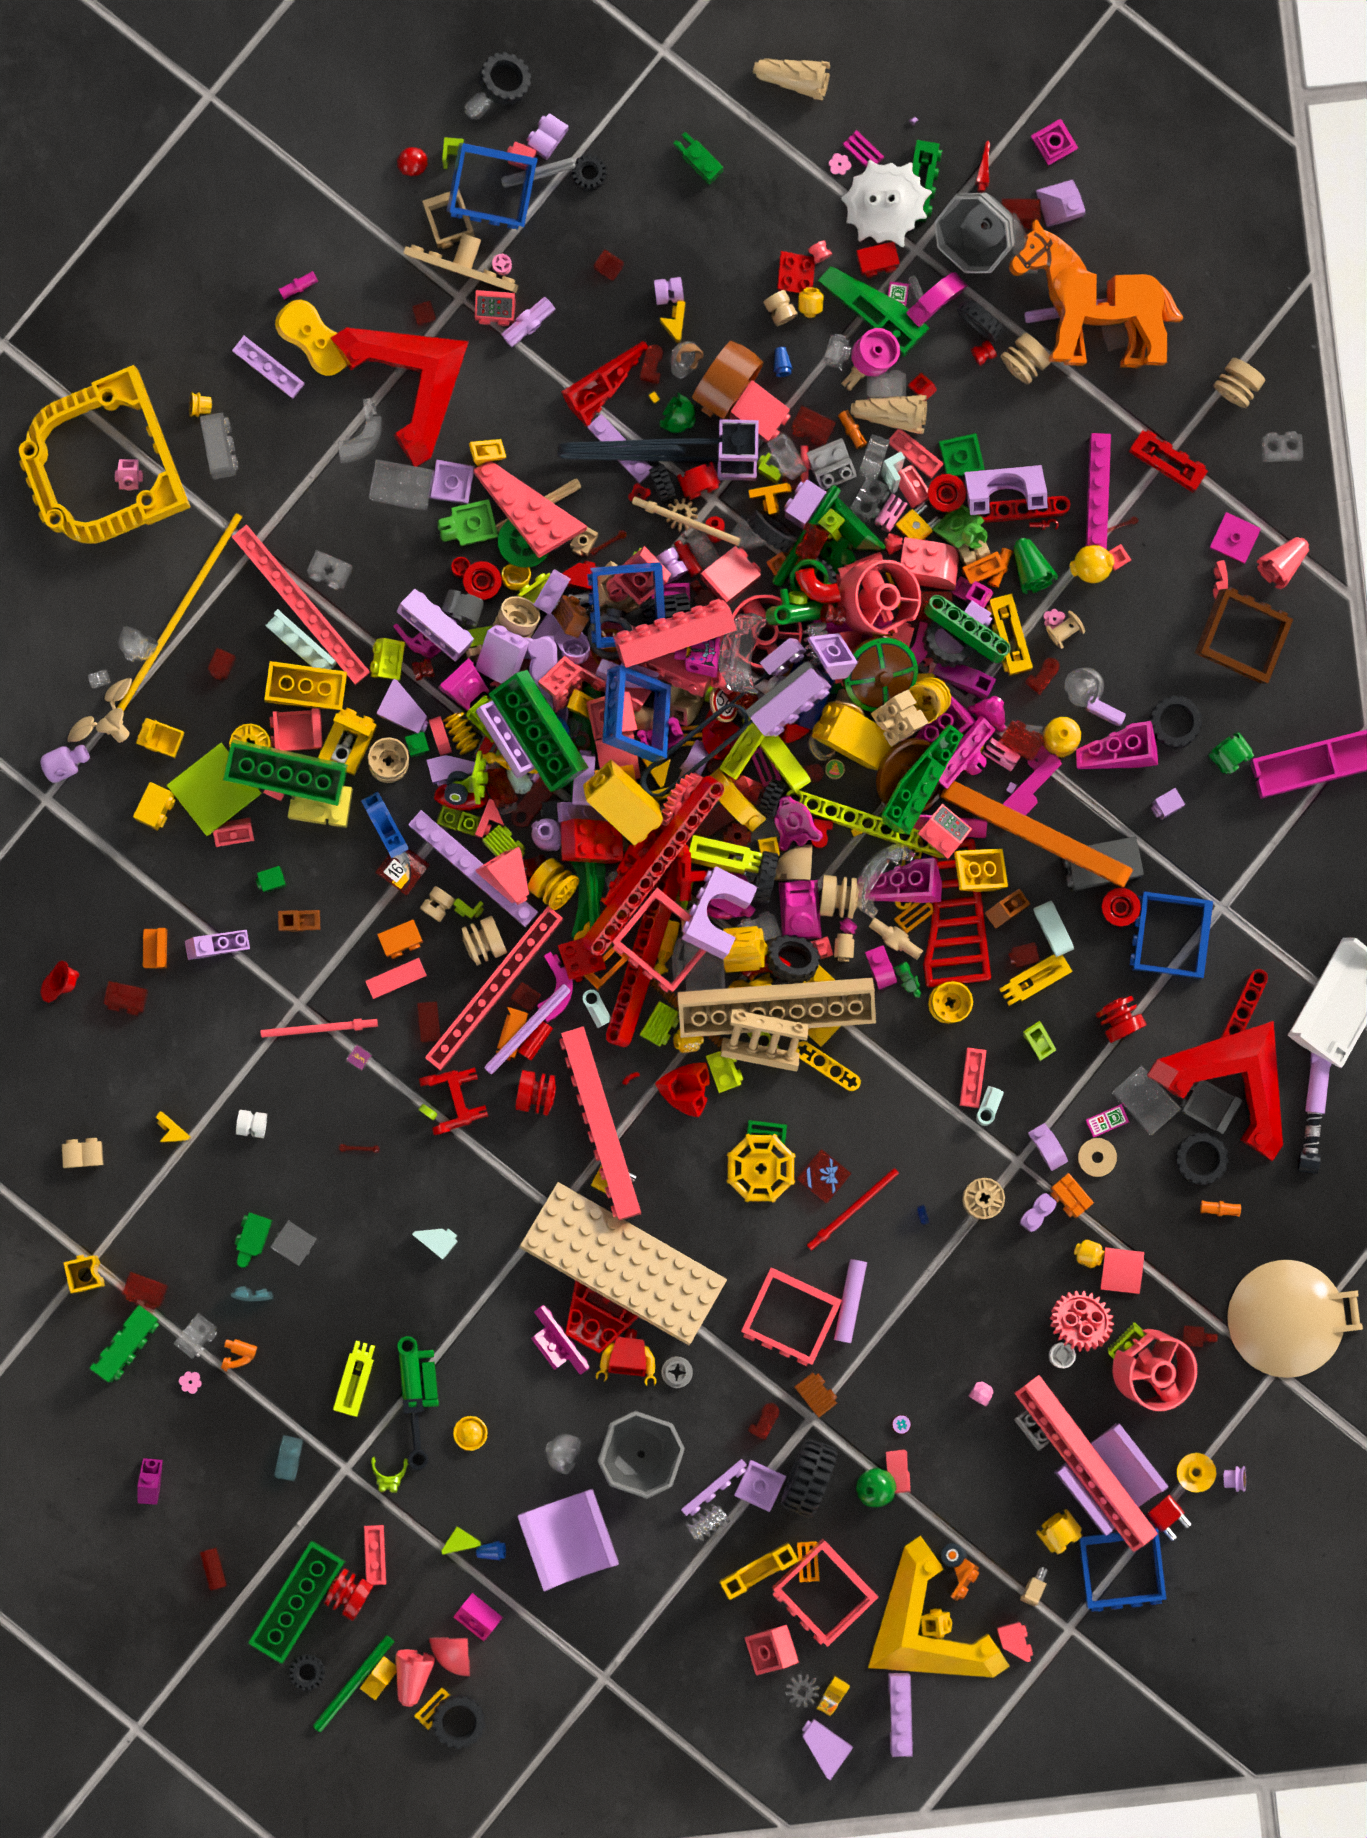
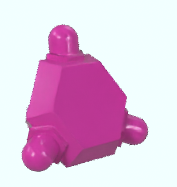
[967,696,1006,732]

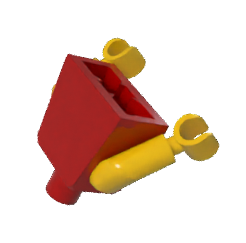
[596,1329,657,1386]

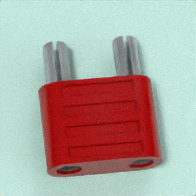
[1146,1494,1191,1541]

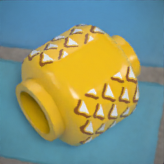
[674,1029,704,1053]

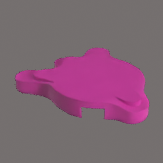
[775,796,823,851]

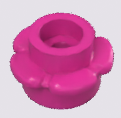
[840,917,857,934]

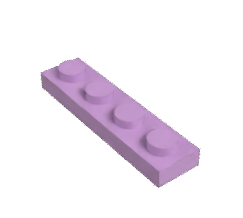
[232,336,305,399]
[587,414,652,484]
[681,1459,746,1516]

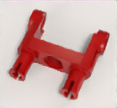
[675,844,714,901]
[419,1067,488,1135]

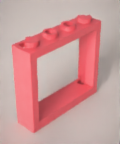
[612,888,706,993]
[741,1268,842,1366]
[772,1538,879,1647]

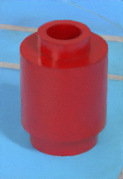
[705,516,725,543]

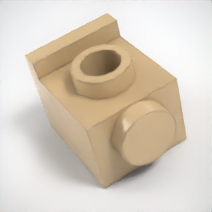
[570,527,598,556]

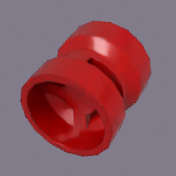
[971,340,997,366]
[451,557,471,579]

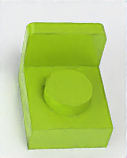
[757,453,781,484]

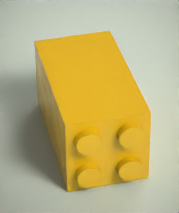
[811,702,895,771]
[583,759,663,846]

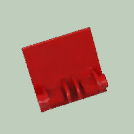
[777,251,815,293]
[558,937,606,982]

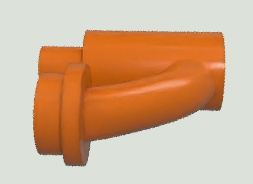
[221,1339,257,1372]

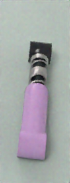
[1298,1052,1331,1174]

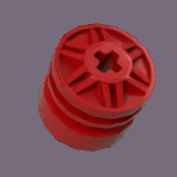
[1096,996,1147,1043]
[515,1070,556,1116]
[324,1569,374,1621]

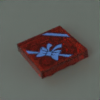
[797,1149,852,1204]

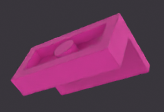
[454,1593,503,1641]

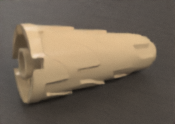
[753,59,830,100]
[851,395,927,434]

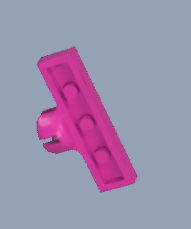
[938,716,996,789]

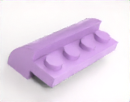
[476,701,536,778]

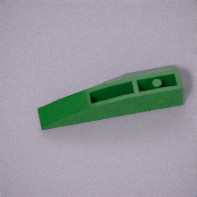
[818,266,930,357]
[881,724,963,835]

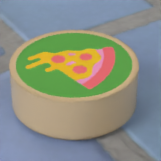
[825,759,845,779]

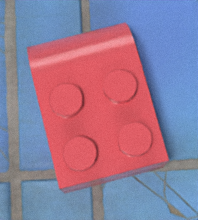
[900,537,960,591]

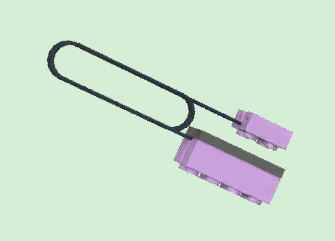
[640,638,831,797]

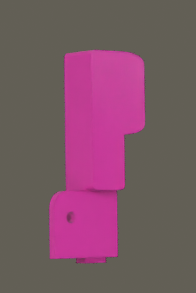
[1003,745,1062,816]

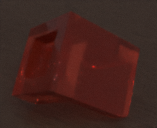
[594,249,624,281]
[511,982,541,1011]

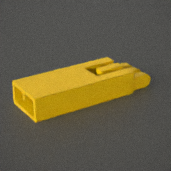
[999,954,1072,1006]

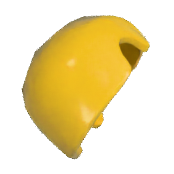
[501,564,531,590]

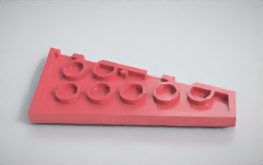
[474,461,587,558]

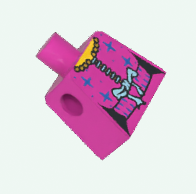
[675,636,721,677]

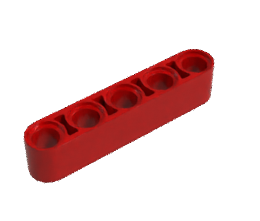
[978,496,1070,523]
[1220,969,1268,1038]

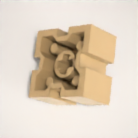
[871,690,929,747]

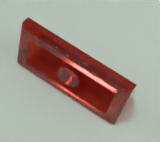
[485,768,518,808]

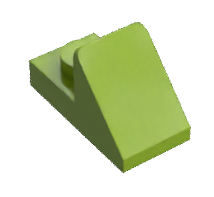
[1023,1021,1056,1061]

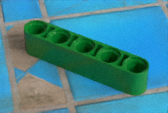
[924,595,1010,663]

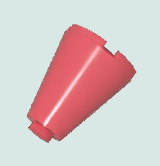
[1257,537,1309,589]
[396,1650,435,1707]

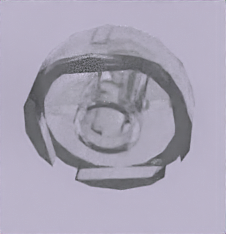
[119,626,158,662]
[1064,667,1104,707]
[545,1434,582,1475]

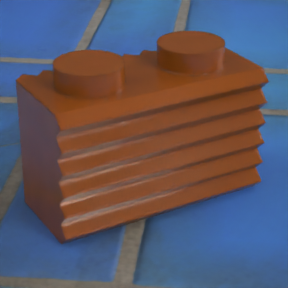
[552,595,590,638]
[794,1372,837,1418]

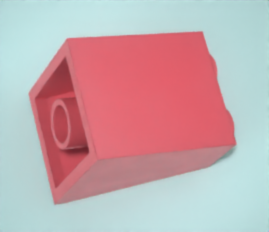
[730,380,791,444]
[701,546,761,606]
[595,731,641,783]

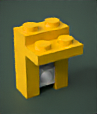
[318,708,377,776]

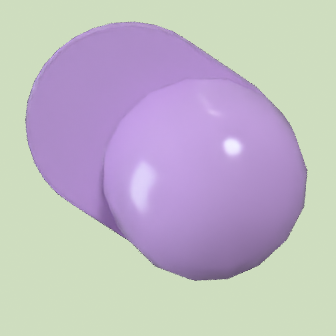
[555,629,590,665]

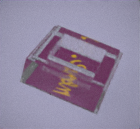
[346,1044,372,1071]

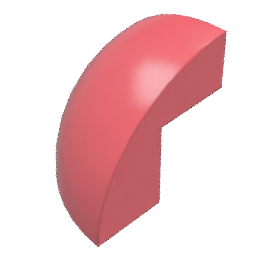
[429,1637,470,1676]

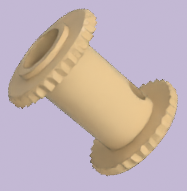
[1046,611,1085,649]

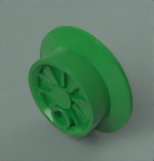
[498,520,550,568]

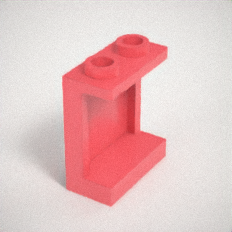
[270,708,323,751]

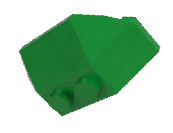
[829,497,886,552]

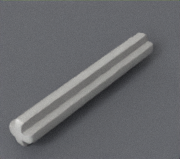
[501,158,575,188]

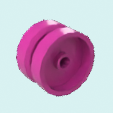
[851,328,900,377]

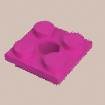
[1031,119,1078,166]

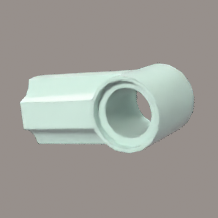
[583,990,611,1028]
[976,1086,1004,1126]

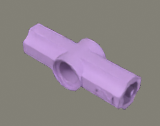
[501,297,556,347]

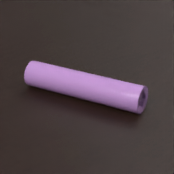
[834,1259,867,1343]

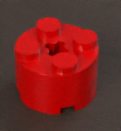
[677,462,721,500]

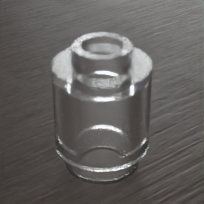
[464,91,493,120]

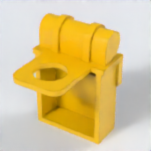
[136,718,185,758]

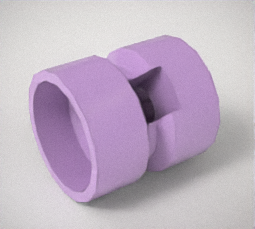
[654,277,684,305]
[655,547,688,583]

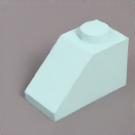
[412,1228,458,1259]

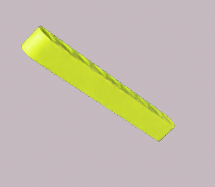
[786,790,945,858]

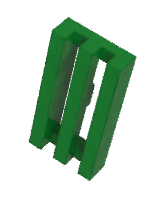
[747,1120,787,1144]

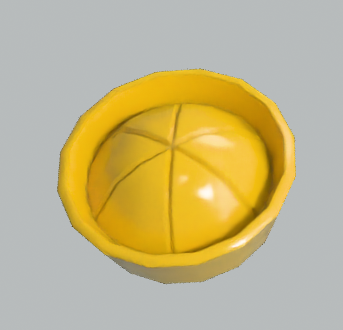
[453,1416,487,1451]

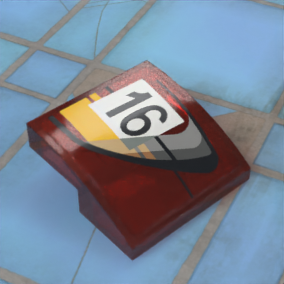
[375,849,431,895]

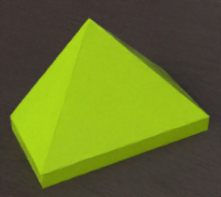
[441,1527,481,1555]

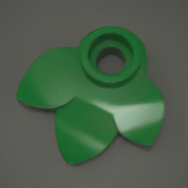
[819,537,855,574]

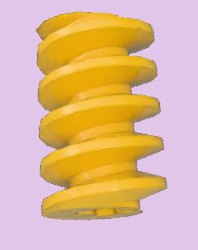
[442,712,480,755]

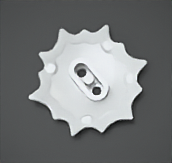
[841,160,932,247]

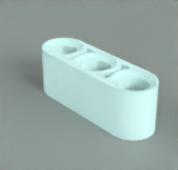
[1033,901,1074,957]

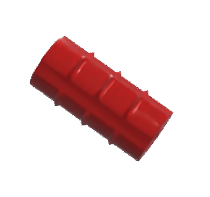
[517,1021,553,1061]

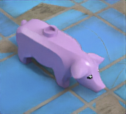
[523,635,558,710]

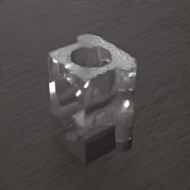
[88,669,111,689]

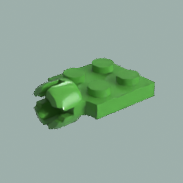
[438,499,498,546]
[932,505,987,549]

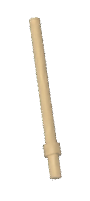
[632,497,741,546]

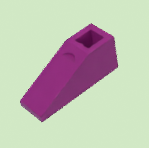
[933,663,996,700]

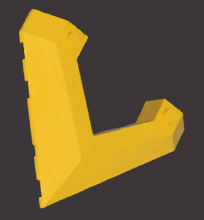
[868,1536,1009,1677]

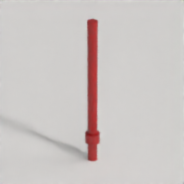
[807,1168,899,1251]

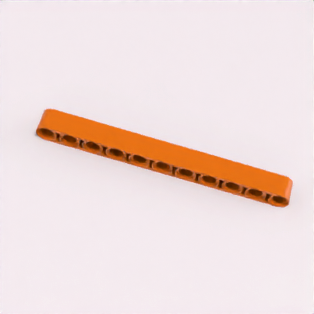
[940,781,1133,888]

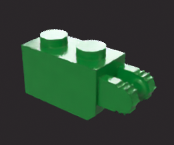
[673,132,723,185]
[234,1212,273,1268]

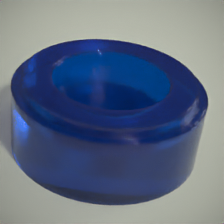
[917,1204,930,1225]

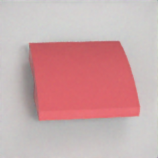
[1100,1247,1144,1294]

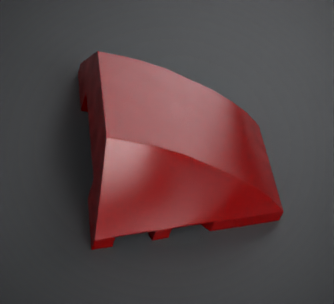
[566,1280,639,1353]

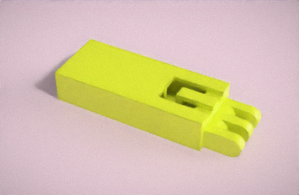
[689,835,763,875]
[333,1341,375,1417]

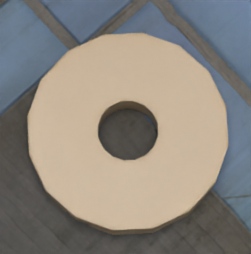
[1078,1138,1117,1177]

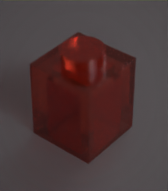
[208,648,236,680]
[1009,942,1040,968]

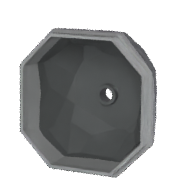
[934,193,1016,273]
[597,1411,685,1499]

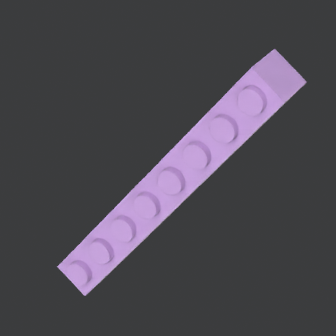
[408,810,539,928]

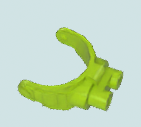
[371,1457,408,1493]

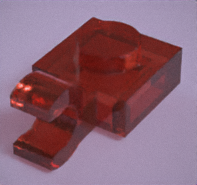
[690,579,717,607]
[1183,1326,1218,1347]

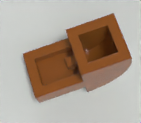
[278,910,320,932]

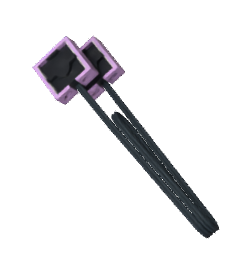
[557,419,759,481]

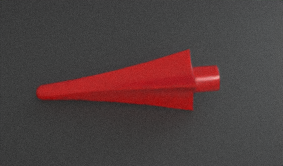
[975,141,990,193]

